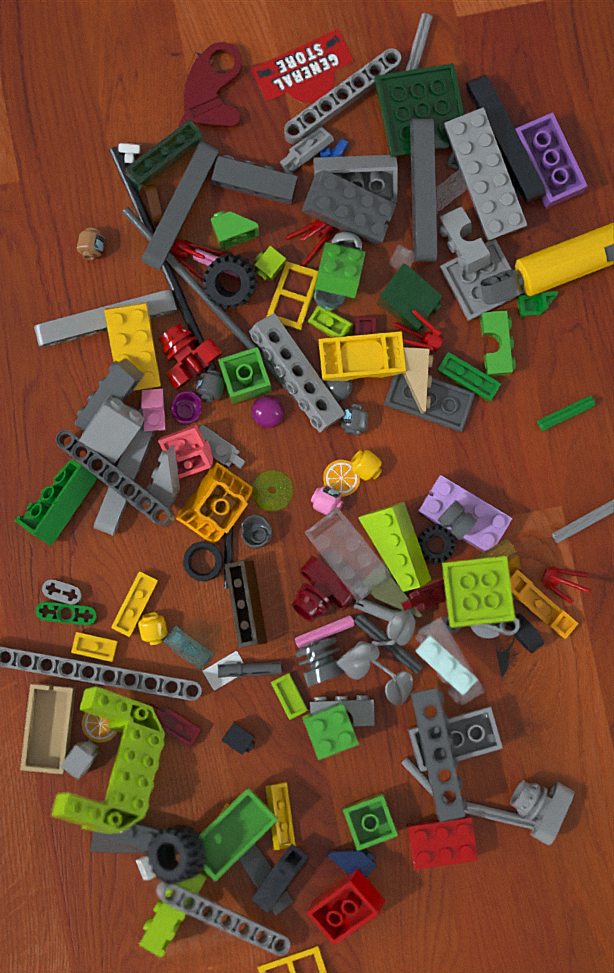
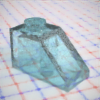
[163,625,214,670]

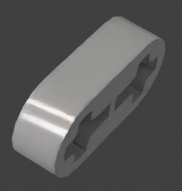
[42,579,82,605]

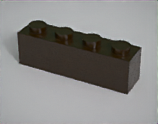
[225,560,267,648]

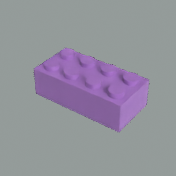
[515,112,587,209]

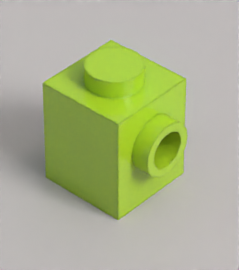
[254,246,286,282]

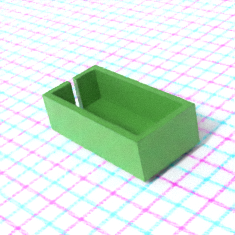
[199,787,278,881]

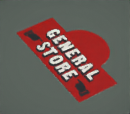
[251,29,354,103]

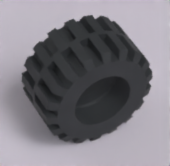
[202,254,258,309]
[147,825,207,884]

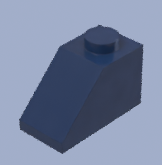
[327,848,377,877]

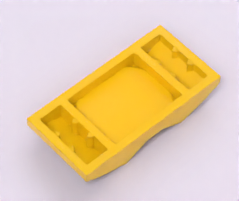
[319,331,406,381]

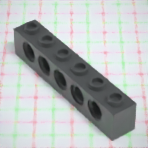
[410,687,468,822]

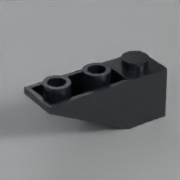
[251,844,309,914]

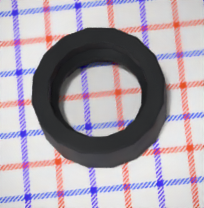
[183,542,223,581]
[506,613,544,654]

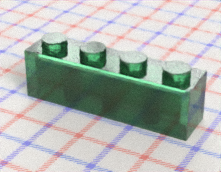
[126,119,203,191]

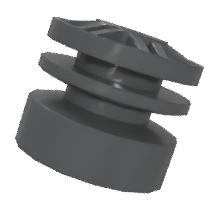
[295,637,345,687]

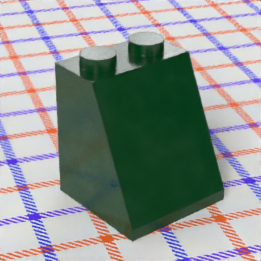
[377,263,442,332]

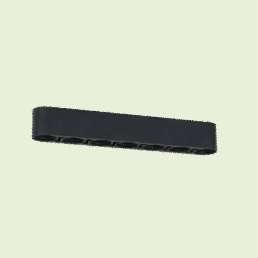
[466,74,546,203]

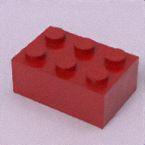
[406,815,478,870]
[306,868,386,945]

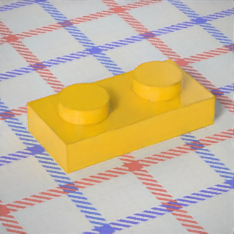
[71,632,118,662]

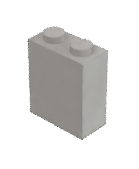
[79,395,145,463]

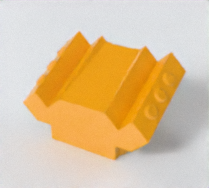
[176,462,253,544]

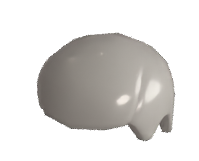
[332,231,362,251]

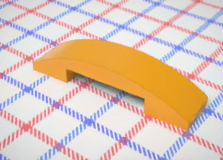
[510,569,579,639]

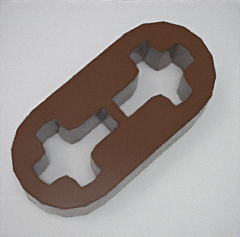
[145,184,163,224]

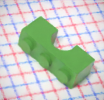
[480,311,516,377]

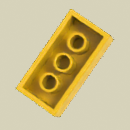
[104,301,161,391]

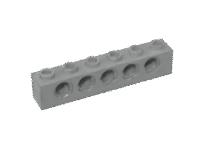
[249,313,345,433]

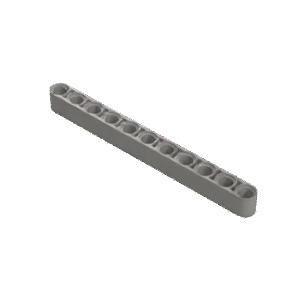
[0,646,203,700]

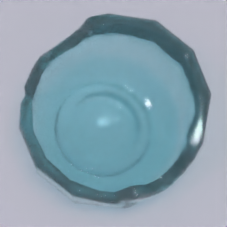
[314,289,346,311]

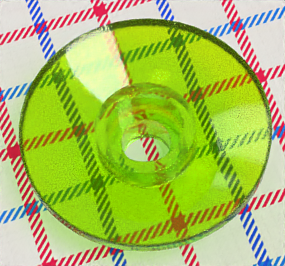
[252,470,293,511]

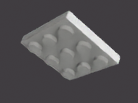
[440,239,524,322]

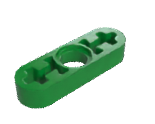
[36,602,97,626]

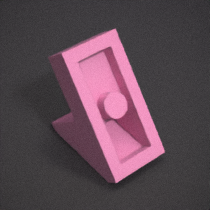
[141,389,166,432]

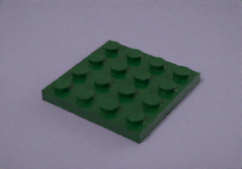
[374,63,464,157]

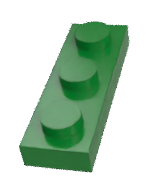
[437,352,501,402]

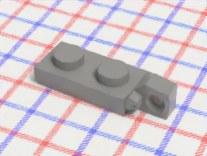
[280,126,334,172]
[199,424,246,469]

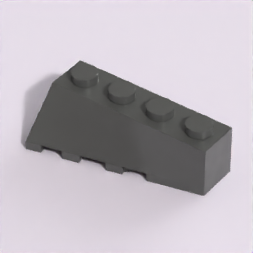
[90,821,178,857]

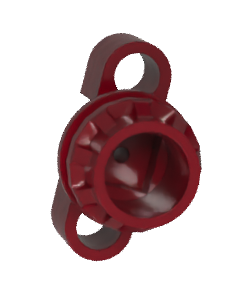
[292,556,357,622]

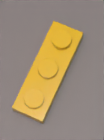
[111,571,158,637]
[265,782,296,850]

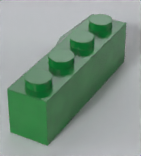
[14,459,98,546]

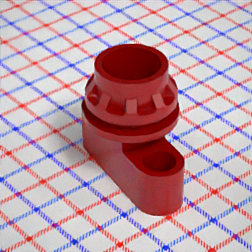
[158,323,223,390]

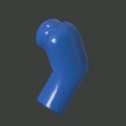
[320,139,349,157]

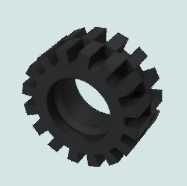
[417,525,455,563]

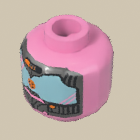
[311,486,344,516]

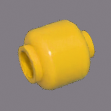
[350,450,382,481]
[138,612,168,645]

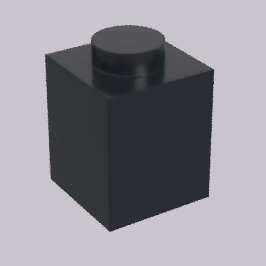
[221,722,255,755]

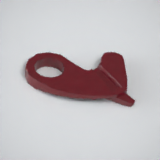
[179,42,242,129]

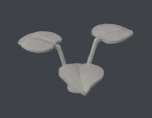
[337,609,415,706]

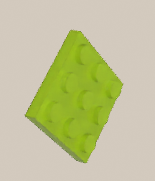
[442,556,515,628]

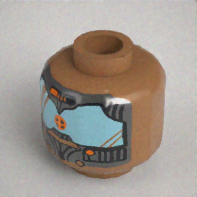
[77,228,105,260]

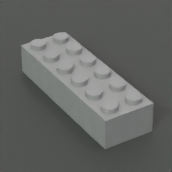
[444,107,527,242]

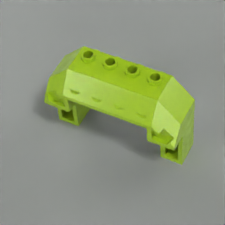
[51,687,165,834]

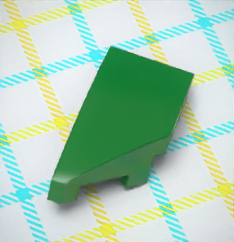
[516,291,558,318]

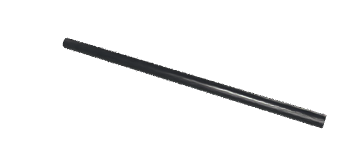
[109,146,217,371]

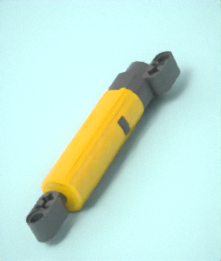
[480,222,614,305]

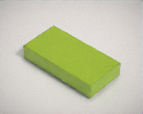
[271,673,308,720]

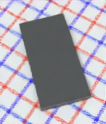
[384,373,475,432]

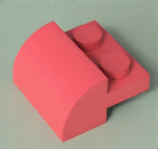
[158,425,213,479]

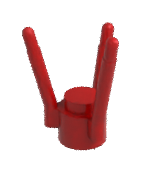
[285,220,333,267]
[171,239,225,281]
[394,309,443,352]
[541,566,591,603]

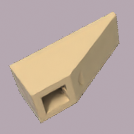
[403,348,433,414]

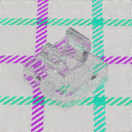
[389,245,414,269]

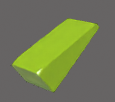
[307,305,355,338]

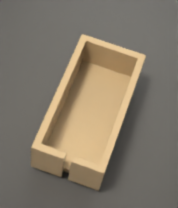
[20,683,76,774]

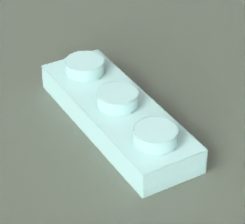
[415,635,478,695]

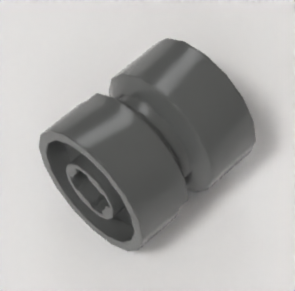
[438,500,478,540]

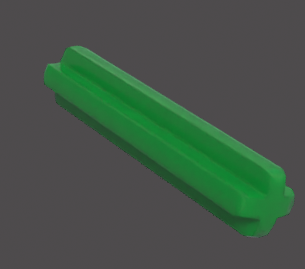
[537,395,595,431]

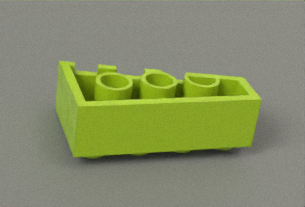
[358,502,432,592]
[139,869,208,958]

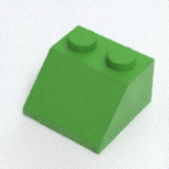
[211,211,259,251]
[218,347,271,405]

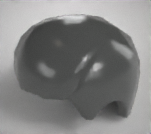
[323,380,353,402]
[241,515,272,549]

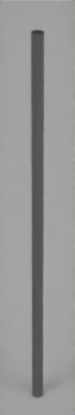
[122,207,298,402]

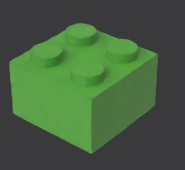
[315,242,366,298]
[302,701,359,760]
[342,792,398,850]

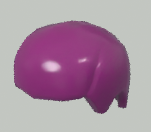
[170,391,202,424]
[251,396,284,428]

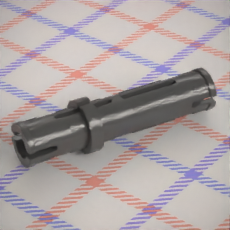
[218,661,281,679]

